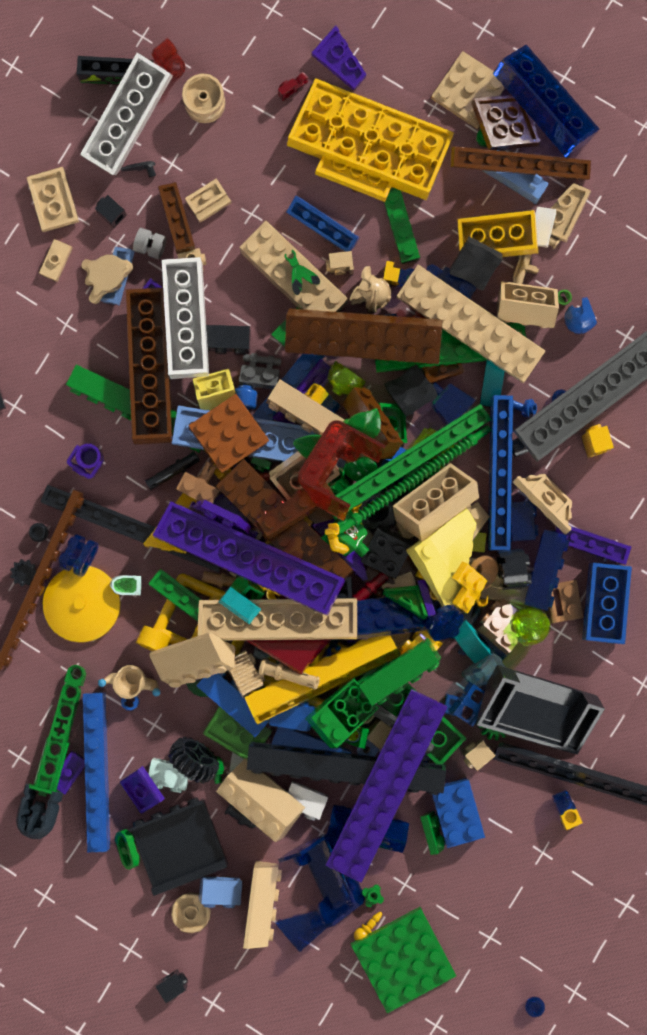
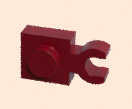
[278,72,308,101]

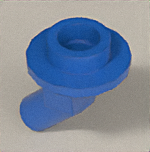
[513,399,537,418]

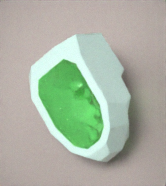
[110,575,142,596]

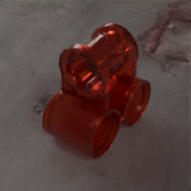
[151,38,186,78]

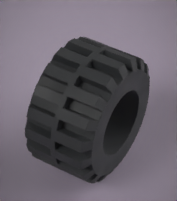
[359,484,402,532]

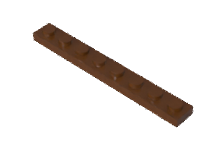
[451,146,591,180]

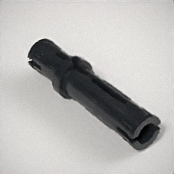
[145,451,200,491]

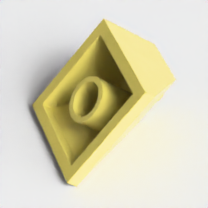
[193,368,235,411]

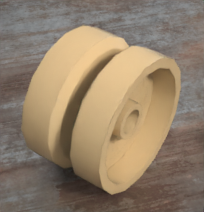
[182,74,226,124]

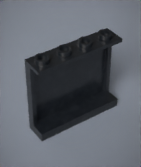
[129,797,228,896]

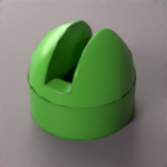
[558,290,572,305]

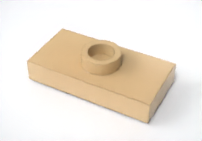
[39,239,72,282]

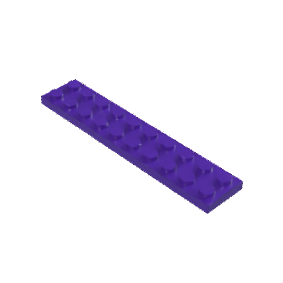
[153,501,345,616]
[326,689,447,883]

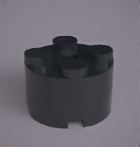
[496,549,532,590]

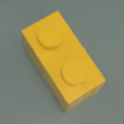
[581,424,614,458]

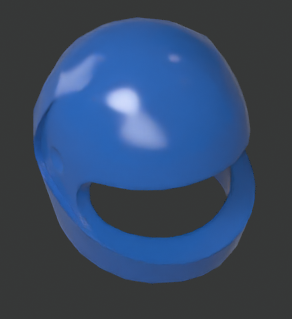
[564,297,597,334]

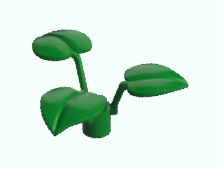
[293,408,381,482]

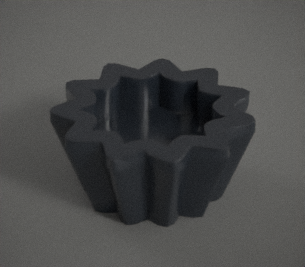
[10,559,36,587]

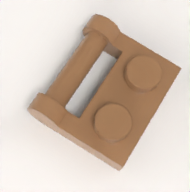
[542,580,584,624]

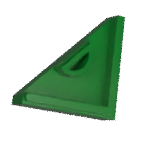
[383,585,428,619]

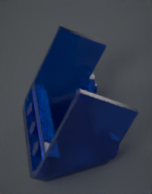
[278,832,364,932]

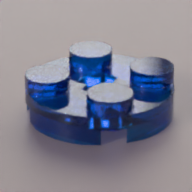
[425,605,464,641]

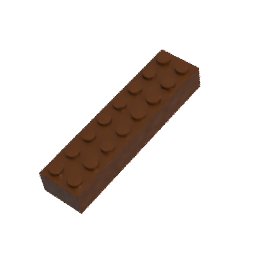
[126,288,173,445]
[285,308,443,364]
[216,459,354,580]

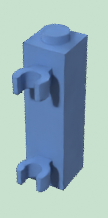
[482,150,549,204]

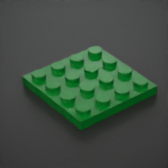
[351,907,456,1013]

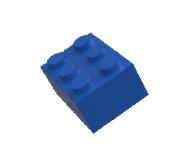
[432,777,485,848]

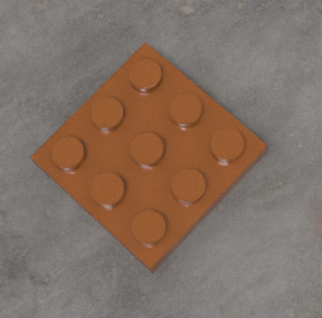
[188,394,270,474]

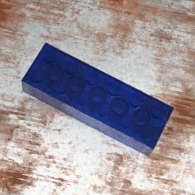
[493,44,600,158]

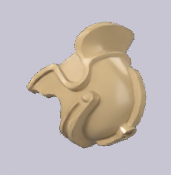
[349,266,391,313]

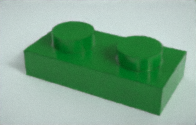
[420,811,445,855]

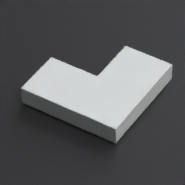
[535,207,556,248]

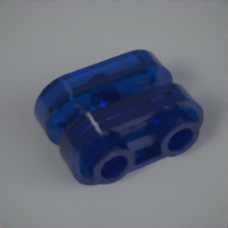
[58,534,99,577]

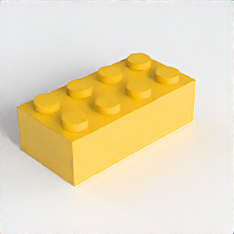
[458,210,538,257]

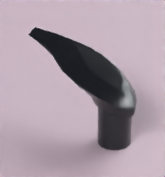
[121,161,156,178]

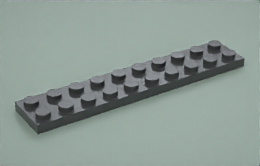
[513,331,647,462]

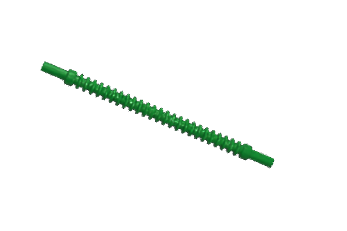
[339,425,491,535]

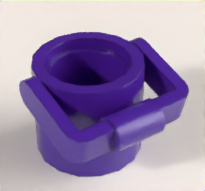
[67,444,104,479]

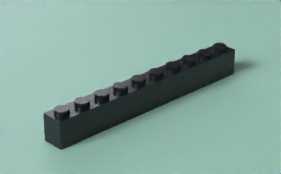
[246,742,446,795]

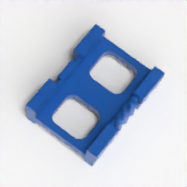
[450,681,485,727]

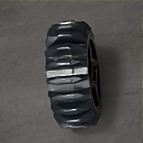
[168,737,219,784]

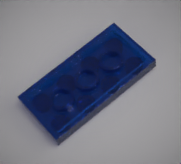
[354,597,430,640]

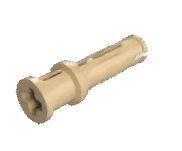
[259,658,320,689]

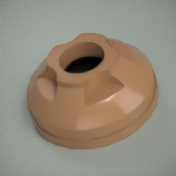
[470,556,499,590]

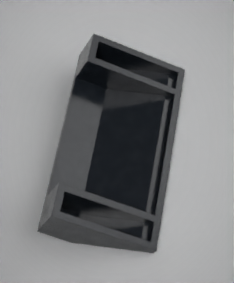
[476,665,605,755]

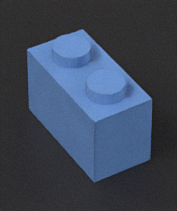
[199,876,242,908]

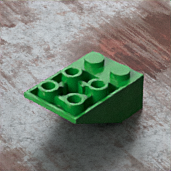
[305,678,379,748]

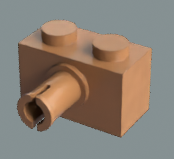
[176,461,220,503]

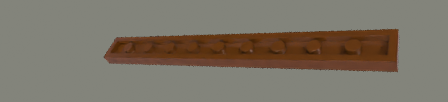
[0,490,84,671]

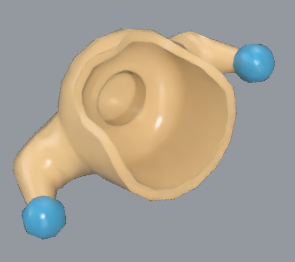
[98,665,161,699]

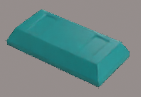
[218,587,261,625]

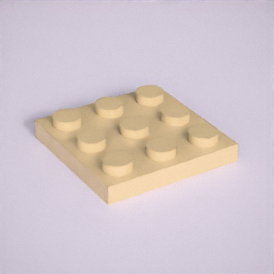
[431,51,509,129]

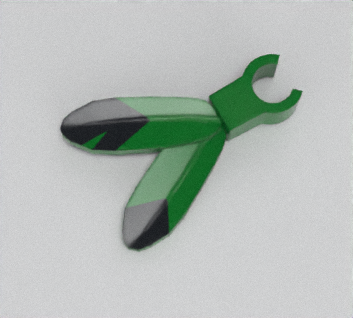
[284,250,320,295]

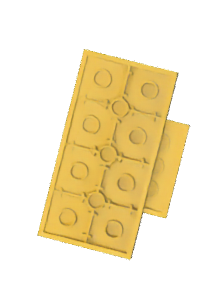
[287,78,454,202]

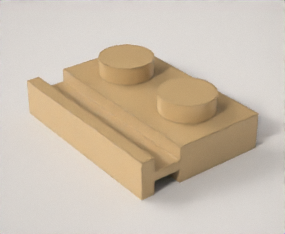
[185,178,232,223]

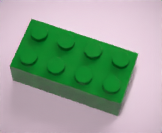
[359,638,441,706]

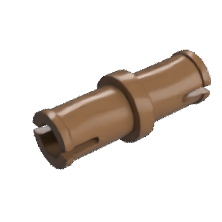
[202,570,237,588]

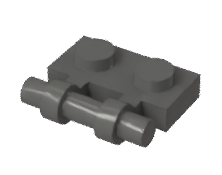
[239,353,282,389]

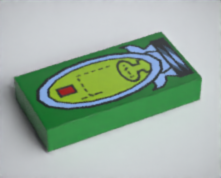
[344,726,369,749]

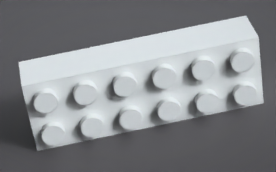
[80,53,173,175]
[162,257,209,379]

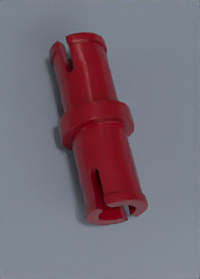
[352,572,389,606]

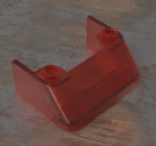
[298,420,386,521]

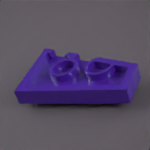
[312,25,366,90]

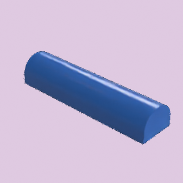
[286,196,360,252]

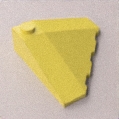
[406,507,477,615]

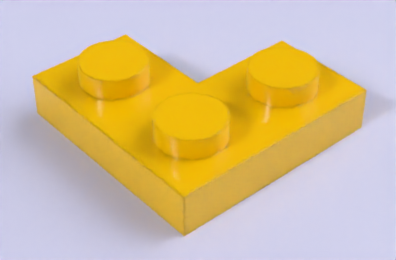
[452,561,487,614]

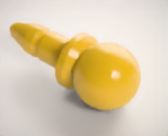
[354,912,382,941]

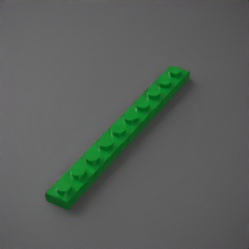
[324,404,492,520]

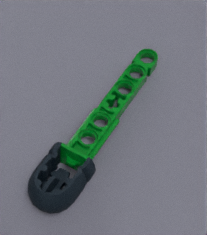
[16,665,86,839]

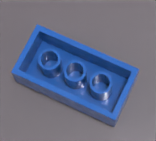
[582,563,632,644]

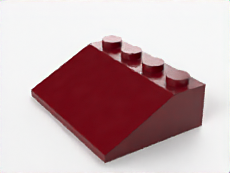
[246,591,331,675]

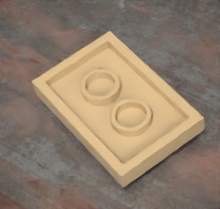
[27,167,79,232]

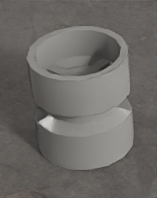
[133,228,167,260]

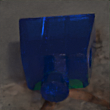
[431,382,476,425]

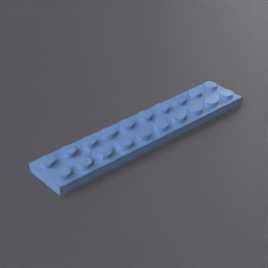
[172,406,353,468]

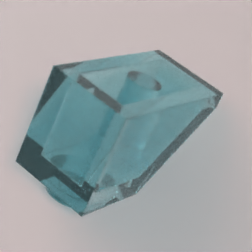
[461,653,505,687]

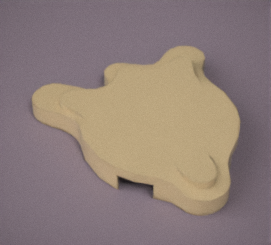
[81,255,133,304]

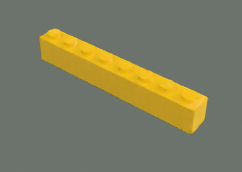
[244,630,399,724]

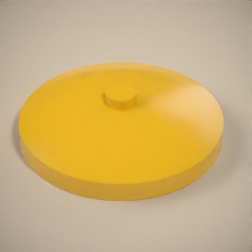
[43,565,121,642]

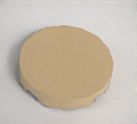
[171,892,211,933]

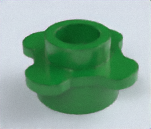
[362,884,384,907]

